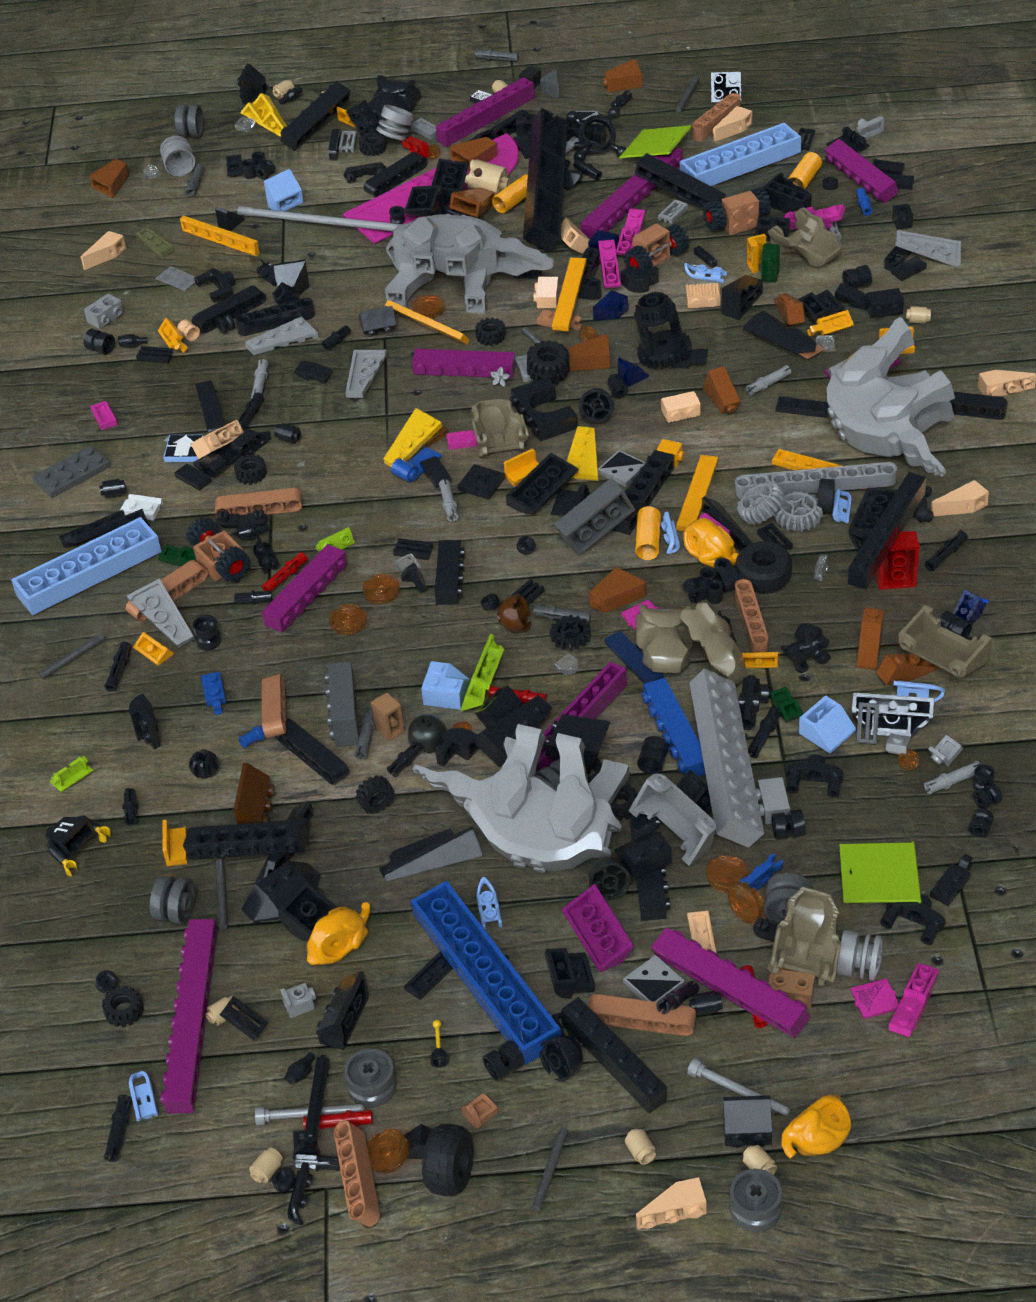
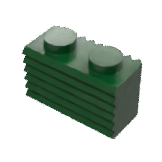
[761,243,780,283]

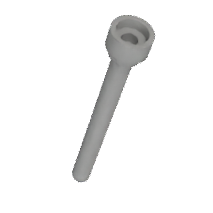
[687,1058,790,1115]
[255,1104,365,1125]

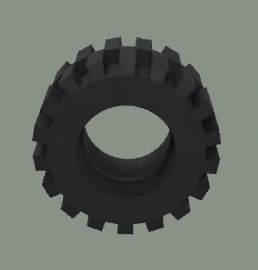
[527,340,569,384]

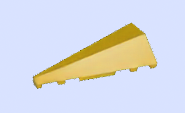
[240,93,287,137]

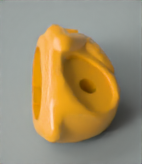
[683,518,739,568]
[307,902,370,965]
[781,1094,851,1159]

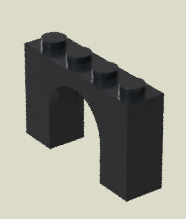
[509,377,578,442]

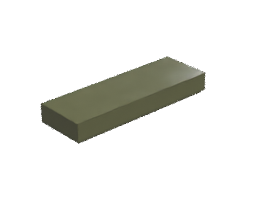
[135,227,175,257]

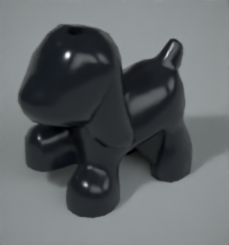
[781,623,831,673]

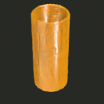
[787,152,822,189]
[492,174,528,213]
[635,506,661,560]

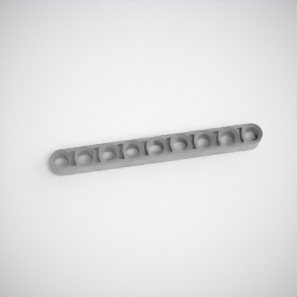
[735,462,897,498]

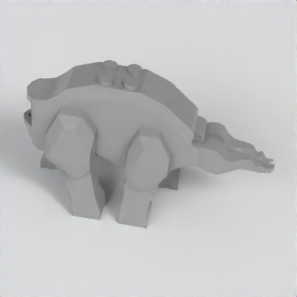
[385,214,554,314]
[826,317,955,477]
[412,724,630,873]

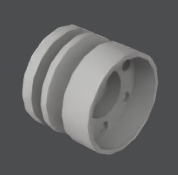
[376,105,414,140]
[160,136,195,177]
[837,929,883,982]

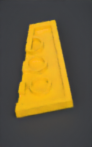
[383,408,443,467]
[567,426,598,481]

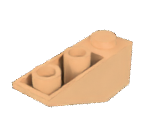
[713,106,752,142]
[560,217,591,254]
[81,231,126,270]
[978,370,1036,397]
[191,420,244,459]
[931,480,989,516]
[636,1177,707,1229]

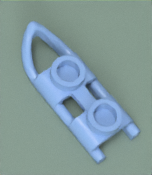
[684,263,727,283]
[832,488,852,523]
[661,512,680,554]
[893,681,945,702]
[476,877,503,930]
[129,1071,158,1121]

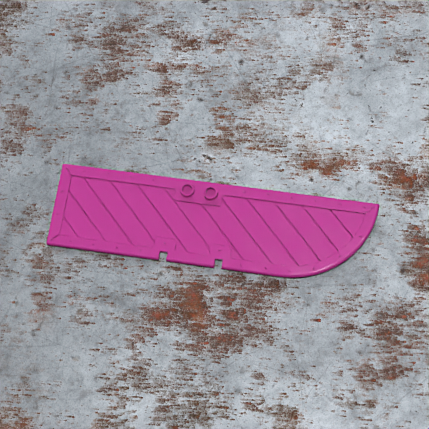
[342,133,519,244]

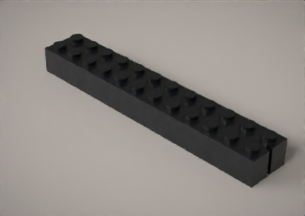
[523,108,567,252]

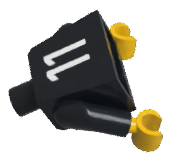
[45,815,111,876]

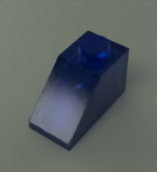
[593,290,629,321]
[953,589,989,624]

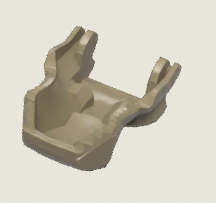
[768,207,841,267]
[471,399,529,457]
[680,603,747,685]
[635,605,693,673]
[767,887,841,987]

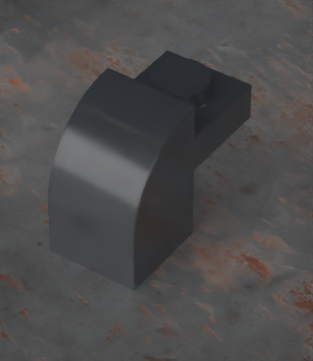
[621,265,659,293]
[435,728,479,767]

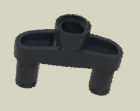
[194,268,235,303]
[786,754,844,798]
[880,894,946,945]

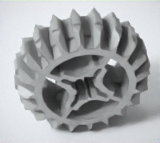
[737,481,785,525]
[773,490,823,533]

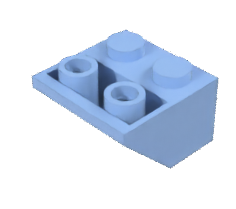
[264,169,303,212]
[799,696,856,753]

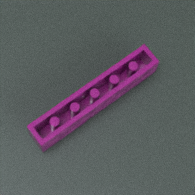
[824,139,899,204]
[412,349,516,378]
[262,544,347,633]

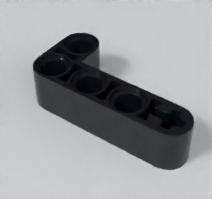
[577,248,602,300]

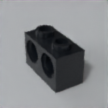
[756,216,790,241]

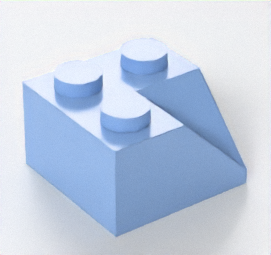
[421,661,470,710]

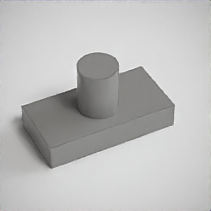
[856,116,884,139]

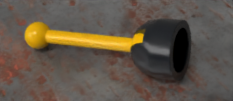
[430,1020,448,1068]

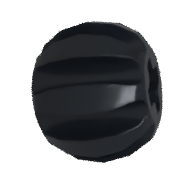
[189,749,219,779]

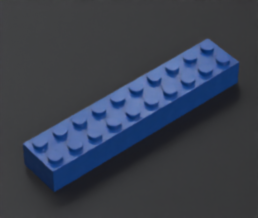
[411,881,561,1065]

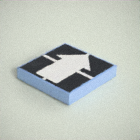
[163,435,203,462]

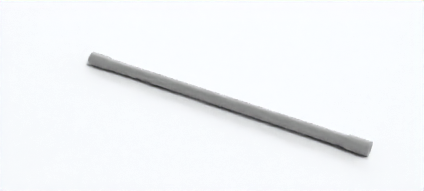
[237,206,400,231]

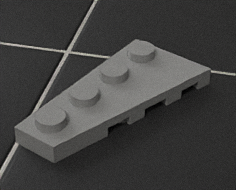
[245,317,319,355]
[127,578,194,648]

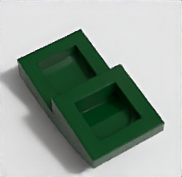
[158,544,196,566]
[769,686,804,722]

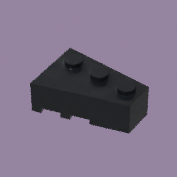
[763,172,812,212]
[720,275,763,320]

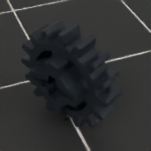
[550,615,591,651]

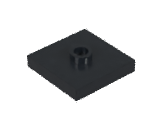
[457,464,506,500]

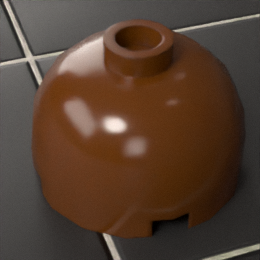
[497,594,531,633]

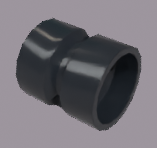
[842,265,872,289]
[83,328,115,355]
[939,610,973,639]
[193,615,221,651]
[637,736,669,774]
[771,809,806,840]
[482,1040,525,1081]

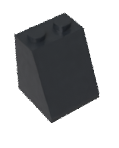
[544,714,611,774]

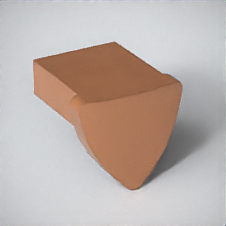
[461,1093,498,1129]

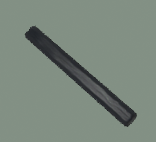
[304,1055,330,1144]

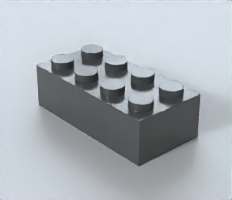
[554,478,635,556]
[325,661,359,747]

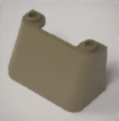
[899,605,992,677]

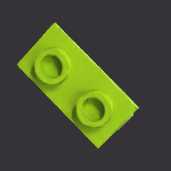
[315,527,355,552]
[50,756,93,792]

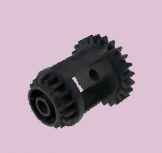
[634,292,692,369]

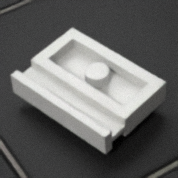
[120,494,163,521]

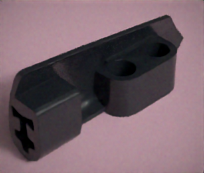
[743,311,817,355]
[193,429,271,478]

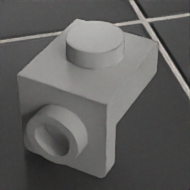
[886,733,911,756]
[928,735,963,767]

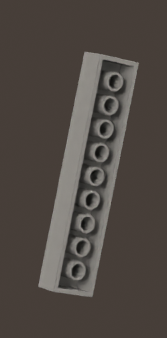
[689,669,764,848]

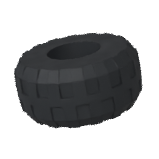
[736,541,792,594]
[422,1124,474,1197]

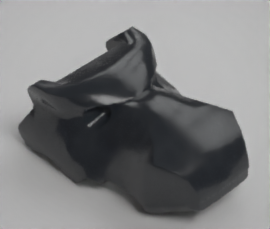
[368,75,421,121]

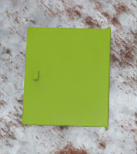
[619,125,691,159]
[839,841,921,903]

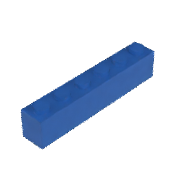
[641,678,705,776]

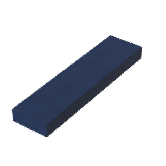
[605,631,664,684]

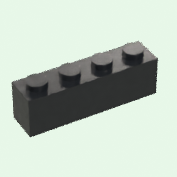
[435,540,465,605]

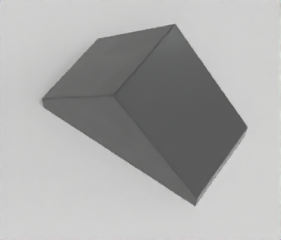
[540,70,559,98]

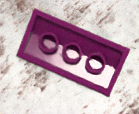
[561,884,635,972]

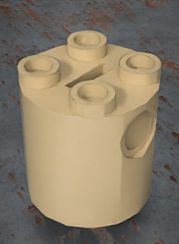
[465,159,510,196]

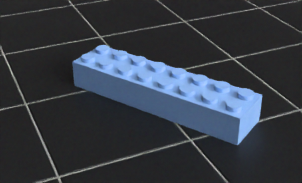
[680,123,801,186]
[11,517,161,615]

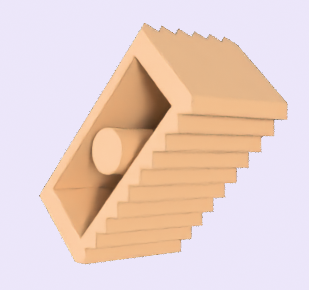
[534,277,559,309]
[686,282,721,308]
[661,391,701,423]

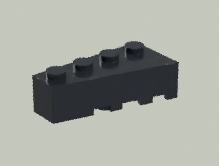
[471,695,553,767]

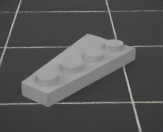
[895,230,961,268]
[345,350,387,398]

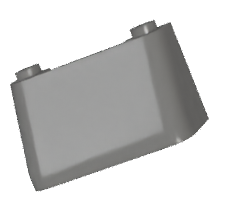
[629,774,716,866]

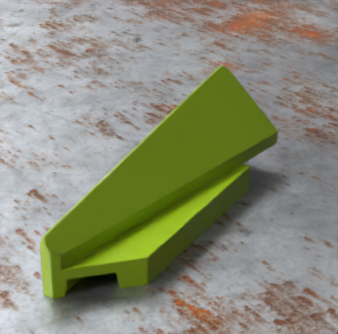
[460,634,504,711]

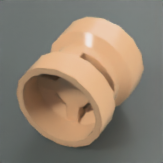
[177,319,200,341]

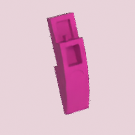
[784,204,846,230]
[616,208,646,255]
[598,240,621,288]
[888,963,939,1037]

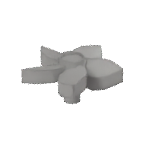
[490,367,511,387]

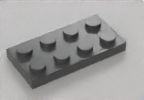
[32,445,111,499]

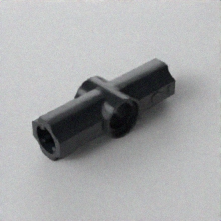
[739,675,760,730]

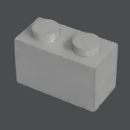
[756,777,790,824]

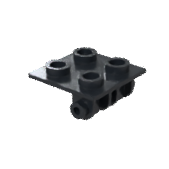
[826,127,870,152]
[551,484,592,516]

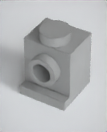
[280,983,316,1018]

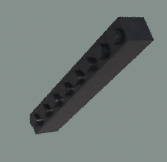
[848,472,926,590]

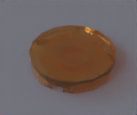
[412,295,445,319]
[363,574,400,604]
[330,604,367,635]
[706,855,748,893]
[728,882,764,924]
[367,1129,410,1174]

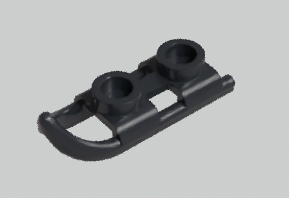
[287,1163,313,1225]

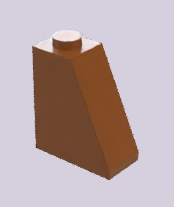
[602,59,642,92]
[450,137,497,171]
[89,159,129,198]
[449,188,495,217]
[568,334,610,371]
[703,366,740,414]
[589,567,647,613]
[857,608,884,670]

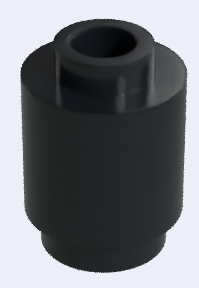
[607,374,628,398]
[274,423,301,444]
[99,479,126,499]
[689,991,723,1017]

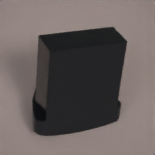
[564,171,583,190]
[401,563,427,593]
[293,1130,321,1160]

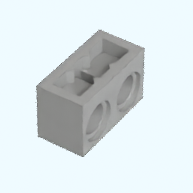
[84,293,124,329]

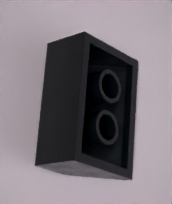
[431,159,469,204]
[316,971,369,1050]

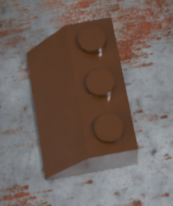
[234,763,275,824]

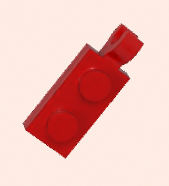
[401,136,430,158]

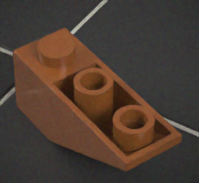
[774,293,805,325]
[876,654,940,685]

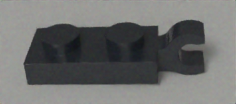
[930,854,973,907]

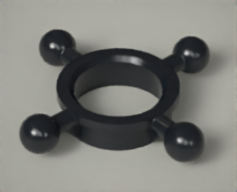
[567,106,627,161]

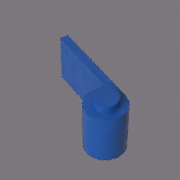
[391,447,442,483]

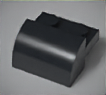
[798,289,845,324]
[129,693,161,749]
[676,770,712,814]
[545,948,596,999]

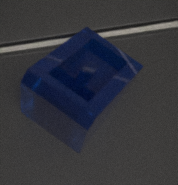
[588,230,619,250]
[618,357,649,387]

